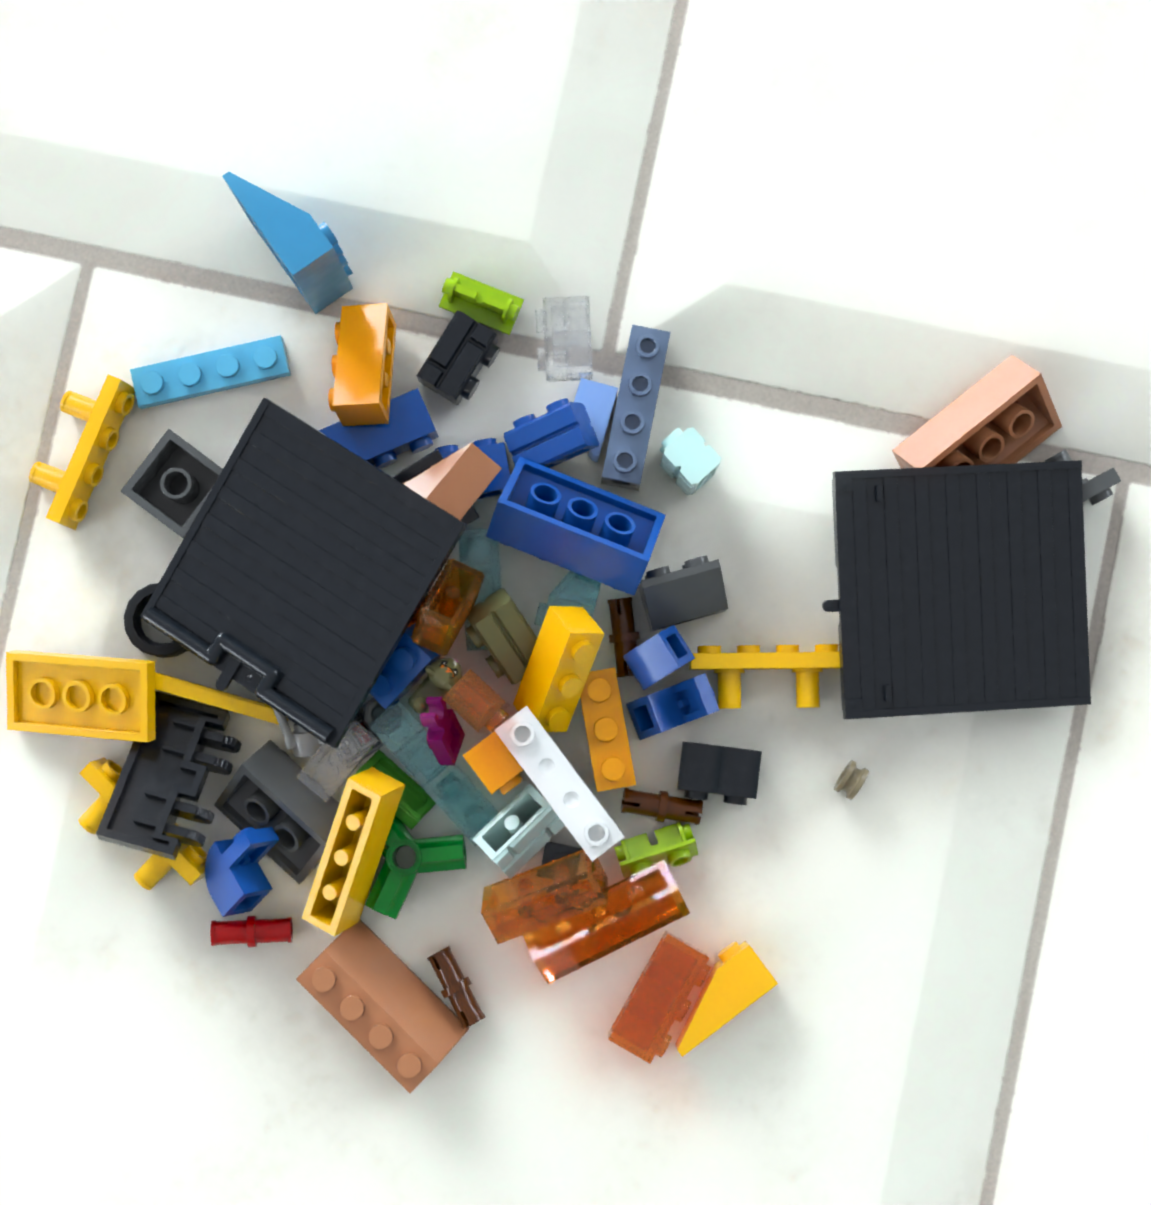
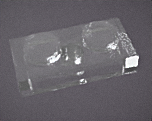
[296,719,379,802]

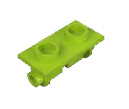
[439,271,524,335]
[614,822,698,879]

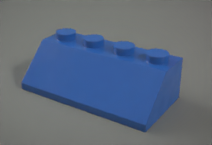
[486,457,666,596]

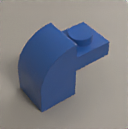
[623,625,695,690]
[626,673,719,740]
[205,827,280,917]

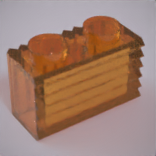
[411,559,485,656]

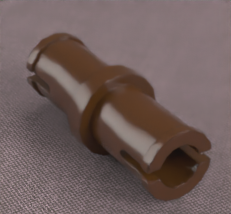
[607,597,640,677]
[621,788,703,825]
[427,946,486,1029]

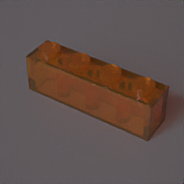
[521,859,690,984]

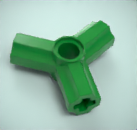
[365,816,467,919]

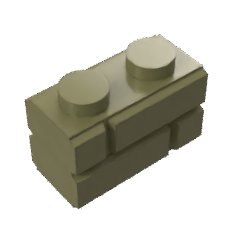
[465,588,537,684]

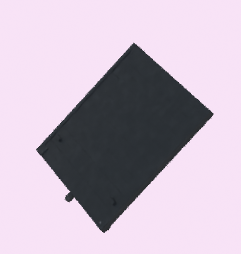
[140,398,468,748]
[822,460,1091,719]

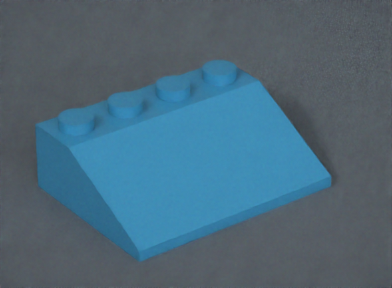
[222,172,353,314]

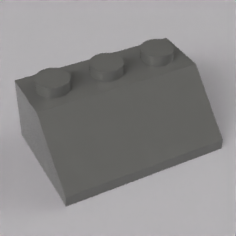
[214,740,339,885]

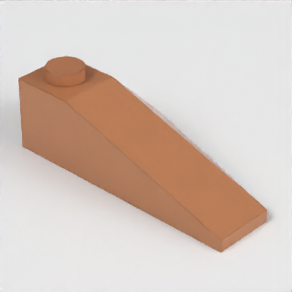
[402,442,502,520]

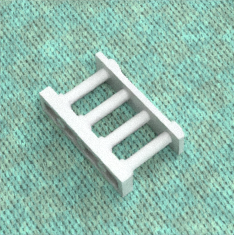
[494,706,625,862]

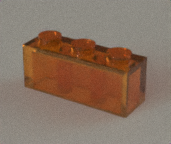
[442,669,510,733]
[481,850,608,944]
[608,930,711,1064]

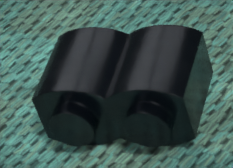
[677,741,762,805]

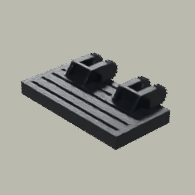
[96,691,242,860]

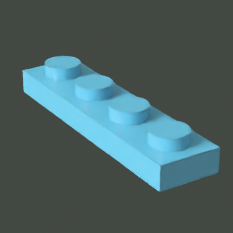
[130,335,291,409]

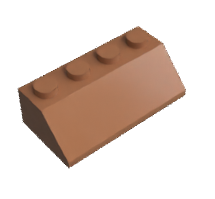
[892,355,1062,468]
[296,919,469,1093]

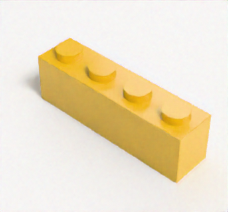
[302,767,406,937]

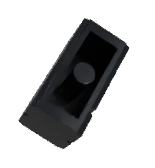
[416,310,500,405]

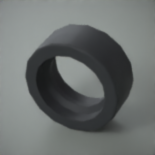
[124,583,188,658]

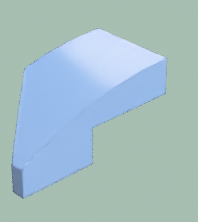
[574,378,618,462]

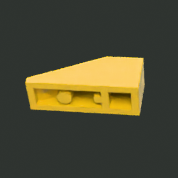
[676,941,778,1057]

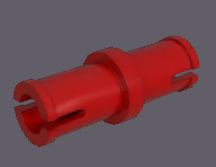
[210,916,293,947]

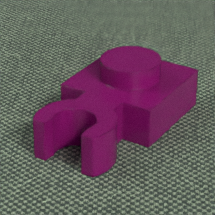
[420,697,465,766]

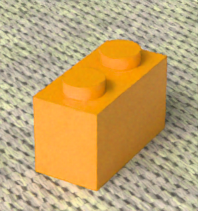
[462,731,524,795]

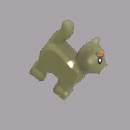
[408,657,464,714]

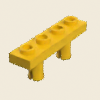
[29,374,135,530]
[689,644,840,709]
[78,757,207,890]

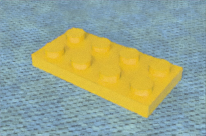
[6,650,156,743]

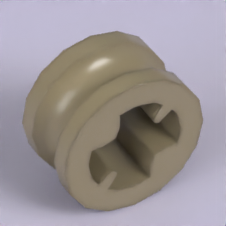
[833,760,869,800]

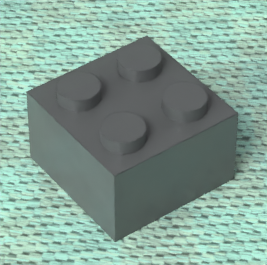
[121,429,223,539]

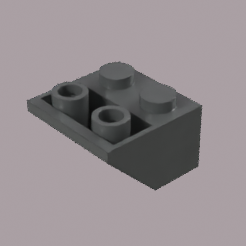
[638,555,728,632]

